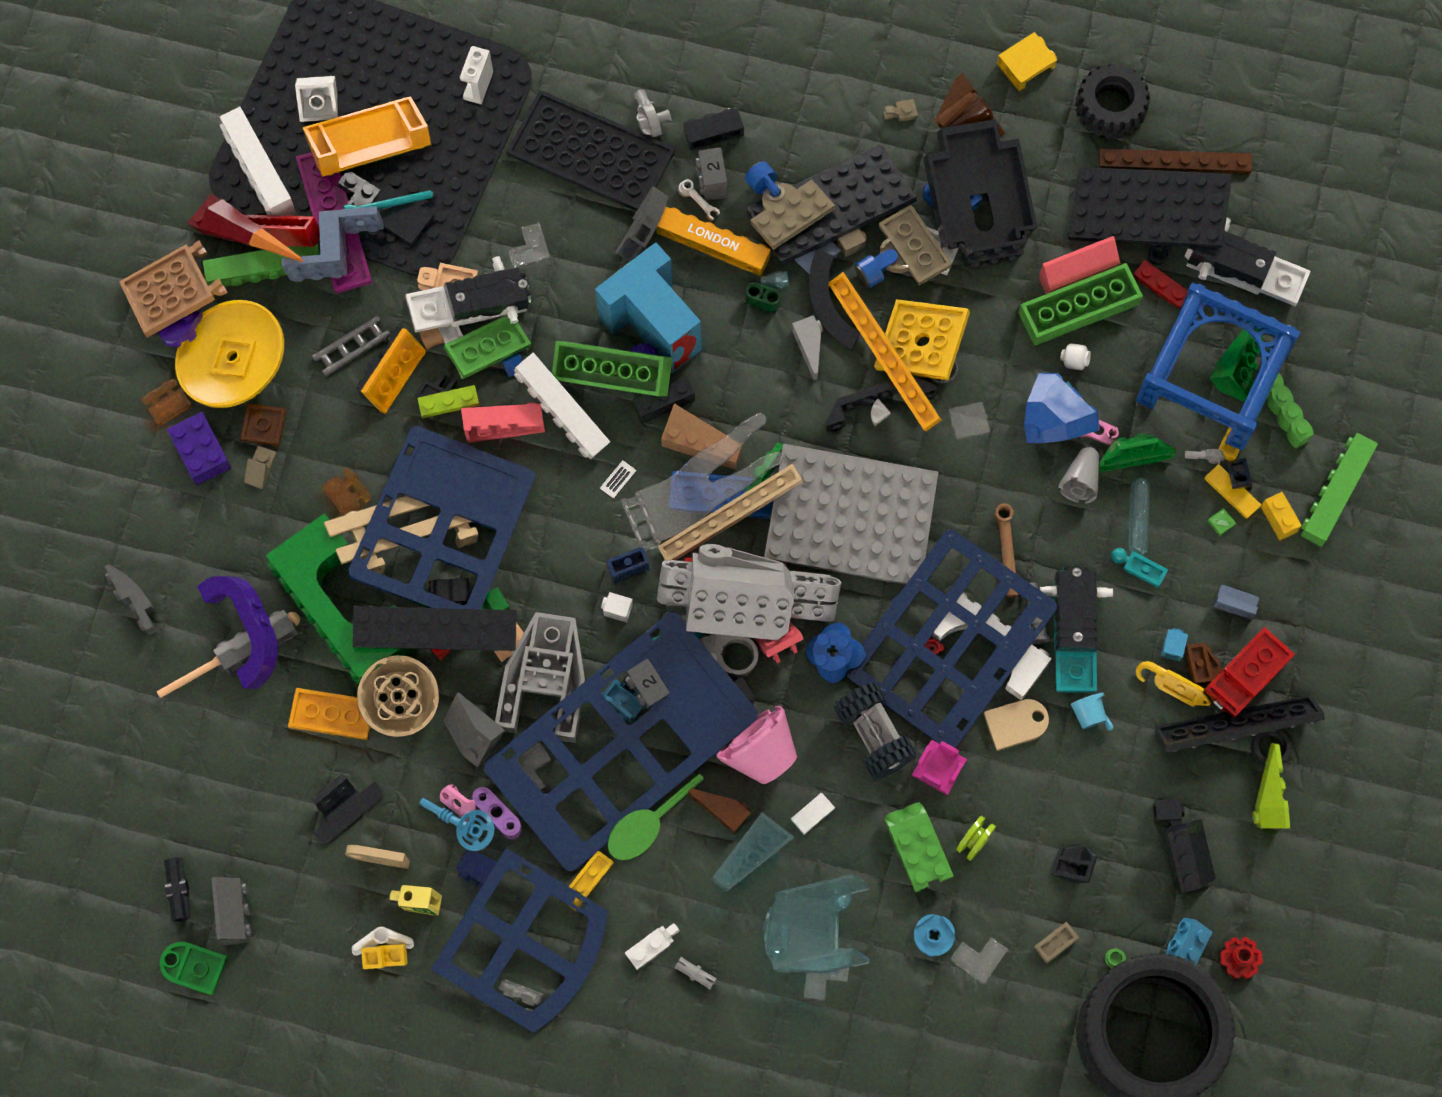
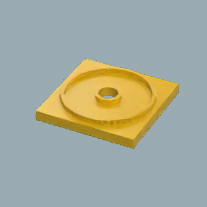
[874,299,970,380]

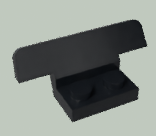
[311,773,383,844]

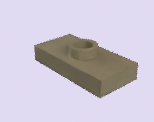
[1033,922,1079,964]

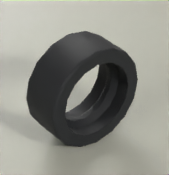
[1251,729,1292,767]

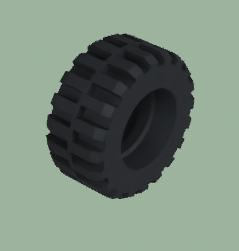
[1075,63,1150,139]

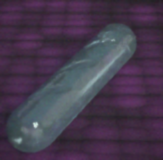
[1129,478,1150,555]

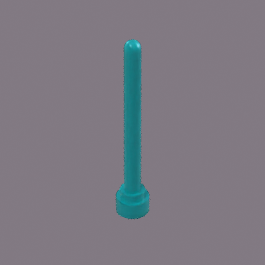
[343,190,433,210]

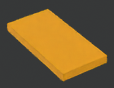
[361,328,426,414]
[288,688,371,740]

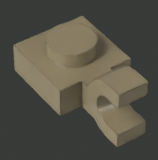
[883,99,918,122]

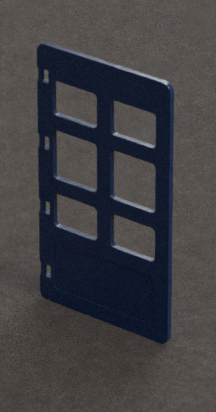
[484,612,758,871]

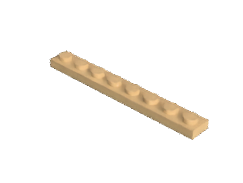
[658,464,803,560]

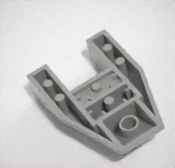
[495,612,585,743]

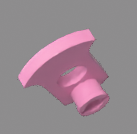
[1080,420,1119,446]
[440,784,476,822]

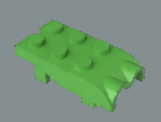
[883,802,954,892]

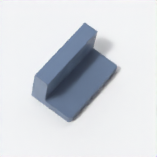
[1214,585,1259,620]

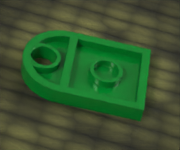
[160,942,228,996]

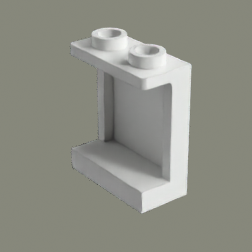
[460,46,493,104]

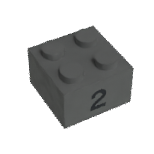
[695,147,727,201]
[625,658,670,709]

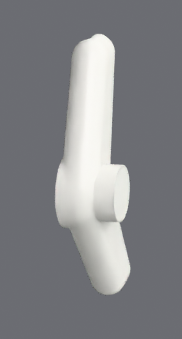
[352,927,414,956]

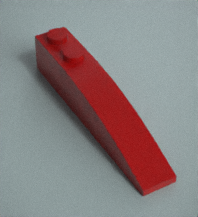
[245,215,320,247]

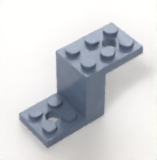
[282,206,384,282]

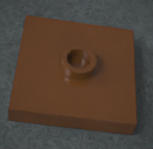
[240,403,287,447]

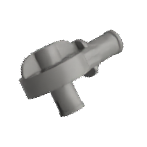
[634,90,672,138]

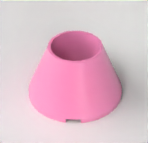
[717,706,797,784]

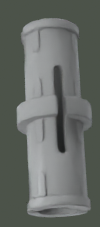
[675,957,717,990]

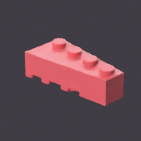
[461,403,545,443]

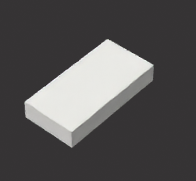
[791,793,835,835]

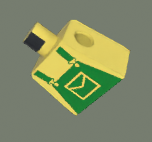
[390,885,442,916]

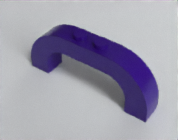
[197,576,278,689]

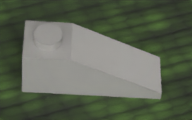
[792,315,823,380]

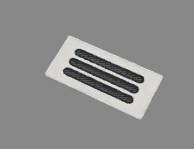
[600,460,636,498]

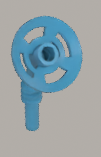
[419,798,494,851]

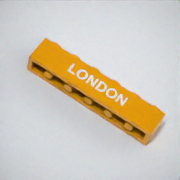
[656,207,771,276]

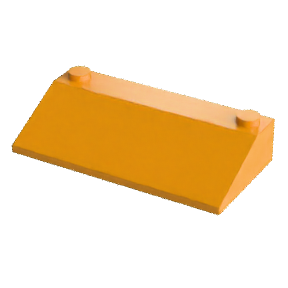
[303,96,431,177]

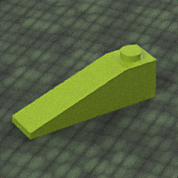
[1253,743,1290,829]

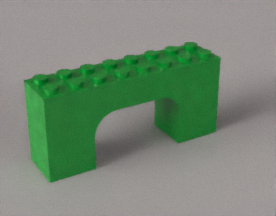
[266,513,417,685]

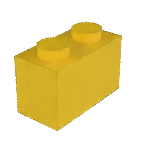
[1261,492,1302,541]

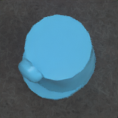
[1071,693,1113,731]

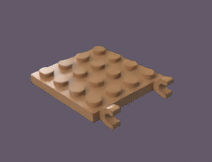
[119,240,228,338]

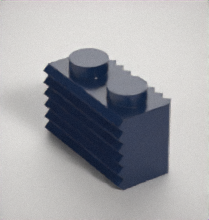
[606,546,650,584]

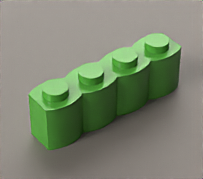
[1267,373,1313,448]

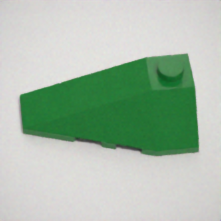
[1210,328,1263,402]

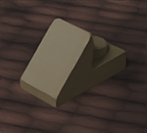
[244,446,277,489]

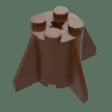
[934,73,1006,138]

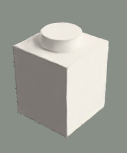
[601,592,633,623]

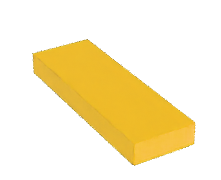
[1204,464,1261,519]
[568,850,614,911]

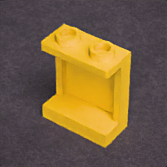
[997,32,1057,91]

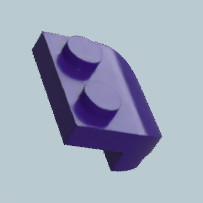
[158,311,203,347]

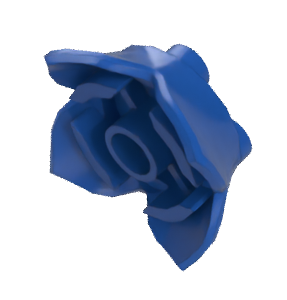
[806,622,866,684]

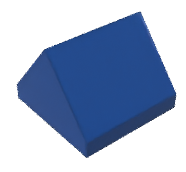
[501,353,523,378]

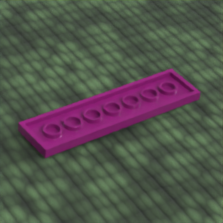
[296,152,373,294]

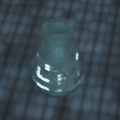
[761,270,790,289]

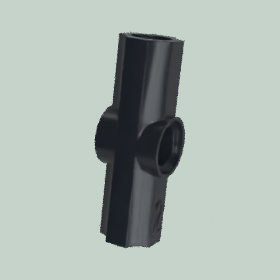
[164,857,191,922]

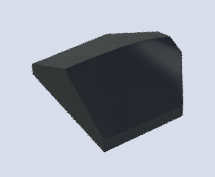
[1051,845,1097,883]

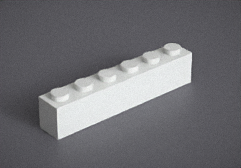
[514,353,610,460]

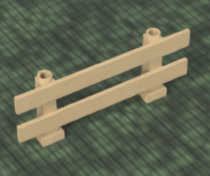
[324,496,478,574]

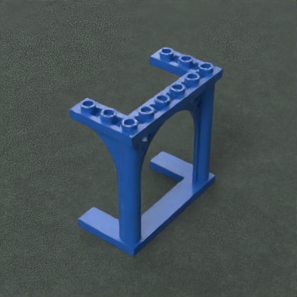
[1135,283,1300,451]

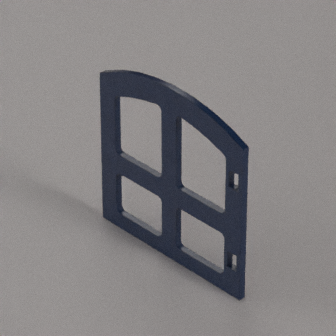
[431,848,608,1033]

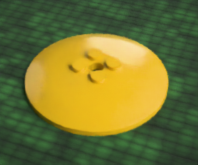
[175,300,284,408]

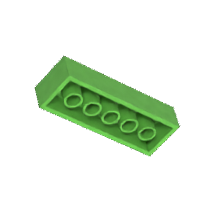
[1018,263,1143,346]
[552,341,673,396]

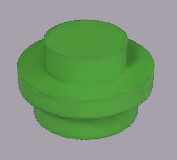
[1105,948,1126,969]

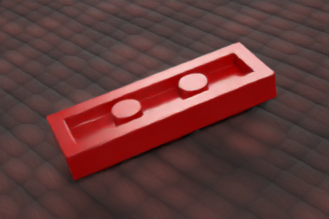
[1133,260,1188,309]

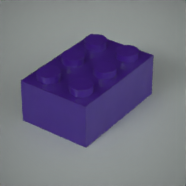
[167,412,231,485]

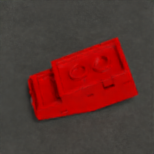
[1204,627,1295,718]

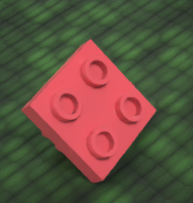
[753,622,803,663]

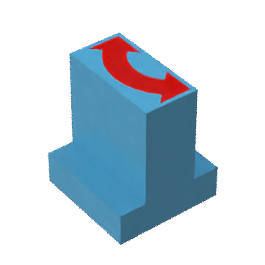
[595,242,702,373]

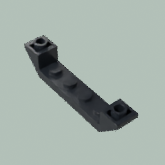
[825,375,937,432]

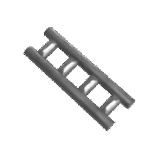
[312,315,390,377]

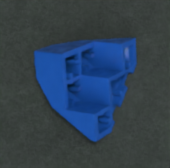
[1024,373,1100,443]

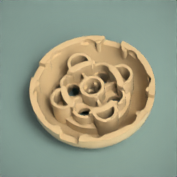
[357,655,439,737]

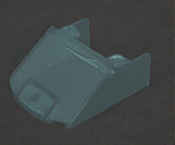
[764,874,870,974]

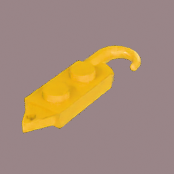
[1136,661,1211,707]

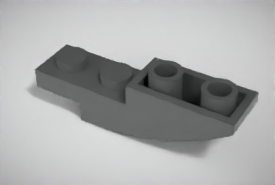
[615,186,669,262]
[105,564,157,635]

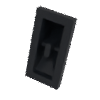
[1227,458,1253,489]

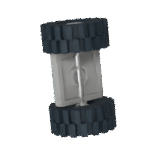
[833,682,917,780]

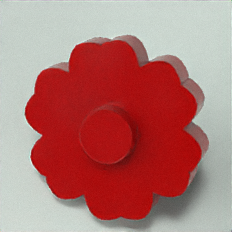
[1219,937,1263,979]

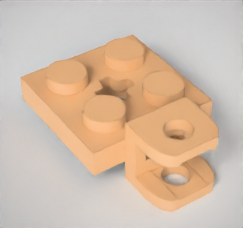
[417,263,478,291]

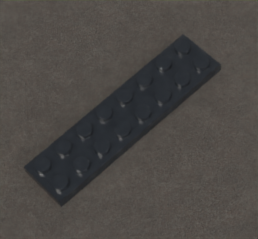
[352,606,517,651]
[1154,695,1325,752]

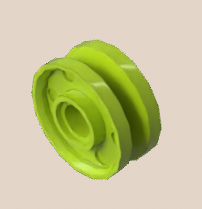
[956,815,996,861]

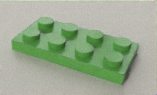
[444,315,531,379]

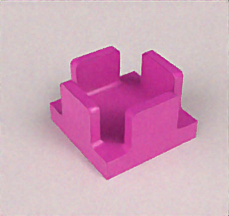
[912,740,967,795]

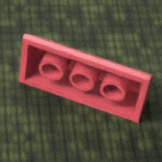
[1039,236,1120,294]

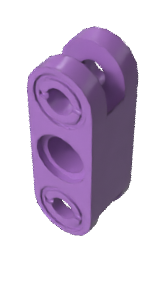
[472,787,522,840]

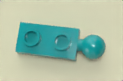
[1111,548,1168,588]

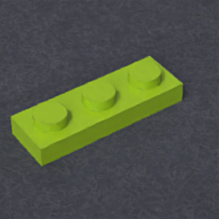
[418,385,479,418]

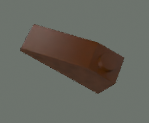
[689,788,751,835]

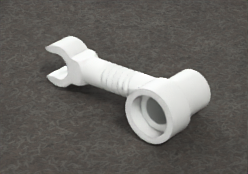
[678,179,720,221]

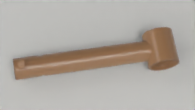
[994,503,1019,598]

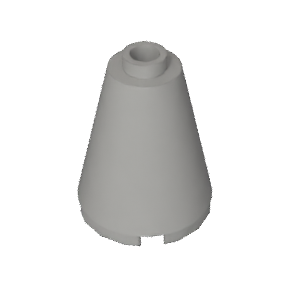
[1059,447,1099,503]

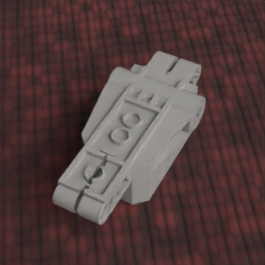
[657,544,841,640]

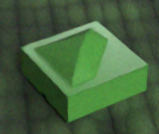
[1207,508,1236,536]

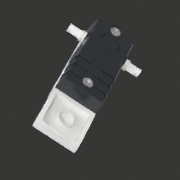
[1185,217,1310,306]
[405,256,532,333]

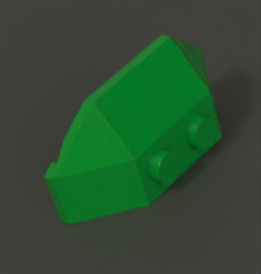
[1099,433,1176,473]

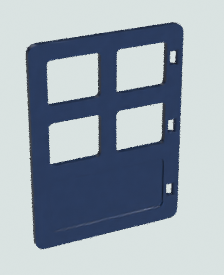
[348,426,535,609]

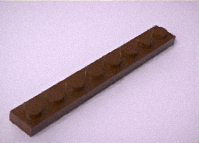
[1099,149,1252,174]

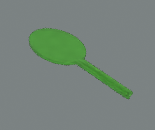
[608,773,704,860]

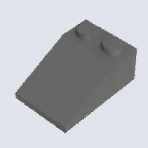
[443,693,505,767]

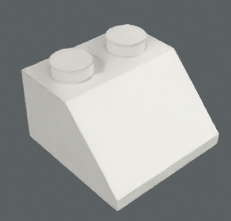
[295,76,338,122]

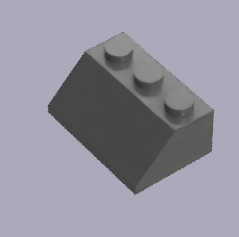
[211,877,252,946]

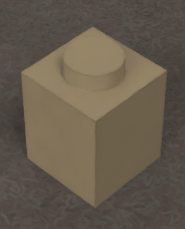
[836,229,867,258]

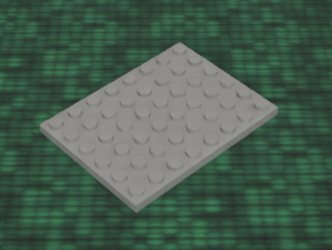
[764,444,938,585]

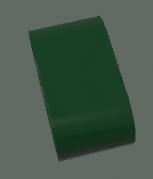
[745,283,781,312]

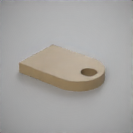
[983,699,1049,751]
[345,845,410,869]

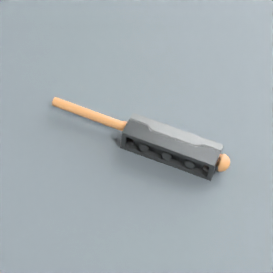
[157,610,300,698]

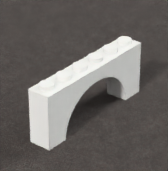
[932,593,1051,700]

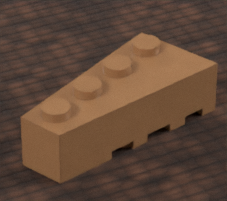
[661,404,742,470]

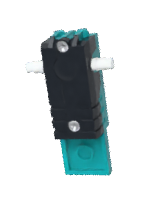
[1040,566,1113,693]

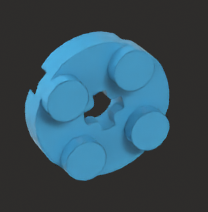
[913,914,955,957]

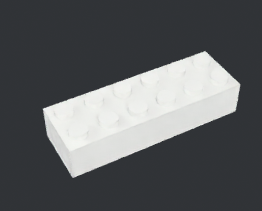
[219,107,297,216]

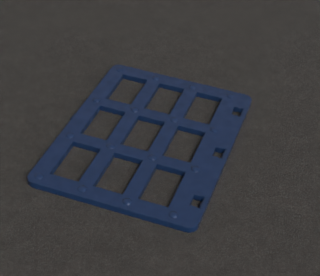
[846,530,1057,748]

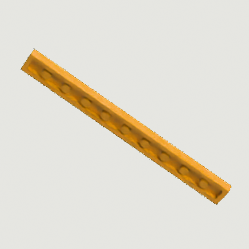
[829,272,942,431]

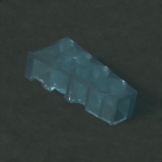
[710,812,794,892]

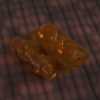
[141,378,192,426]
[321,467,372,516]

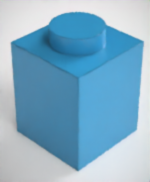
[1160,628,1188,662]

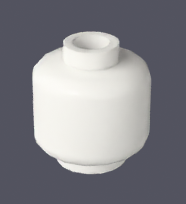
[1061,344,1091,370]

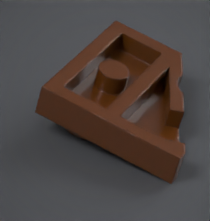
[1185,642,1223,685]

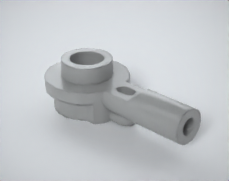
[1185,449,1225,464]

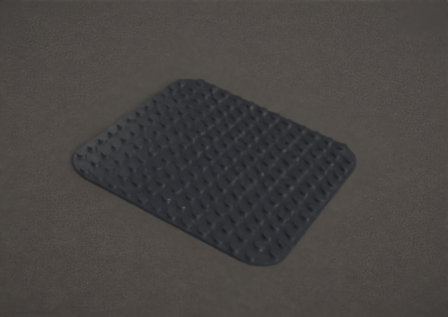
[209,0,532,276]

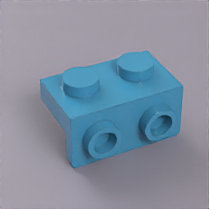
[601,679,645,723]
[1166,918,1213,966]

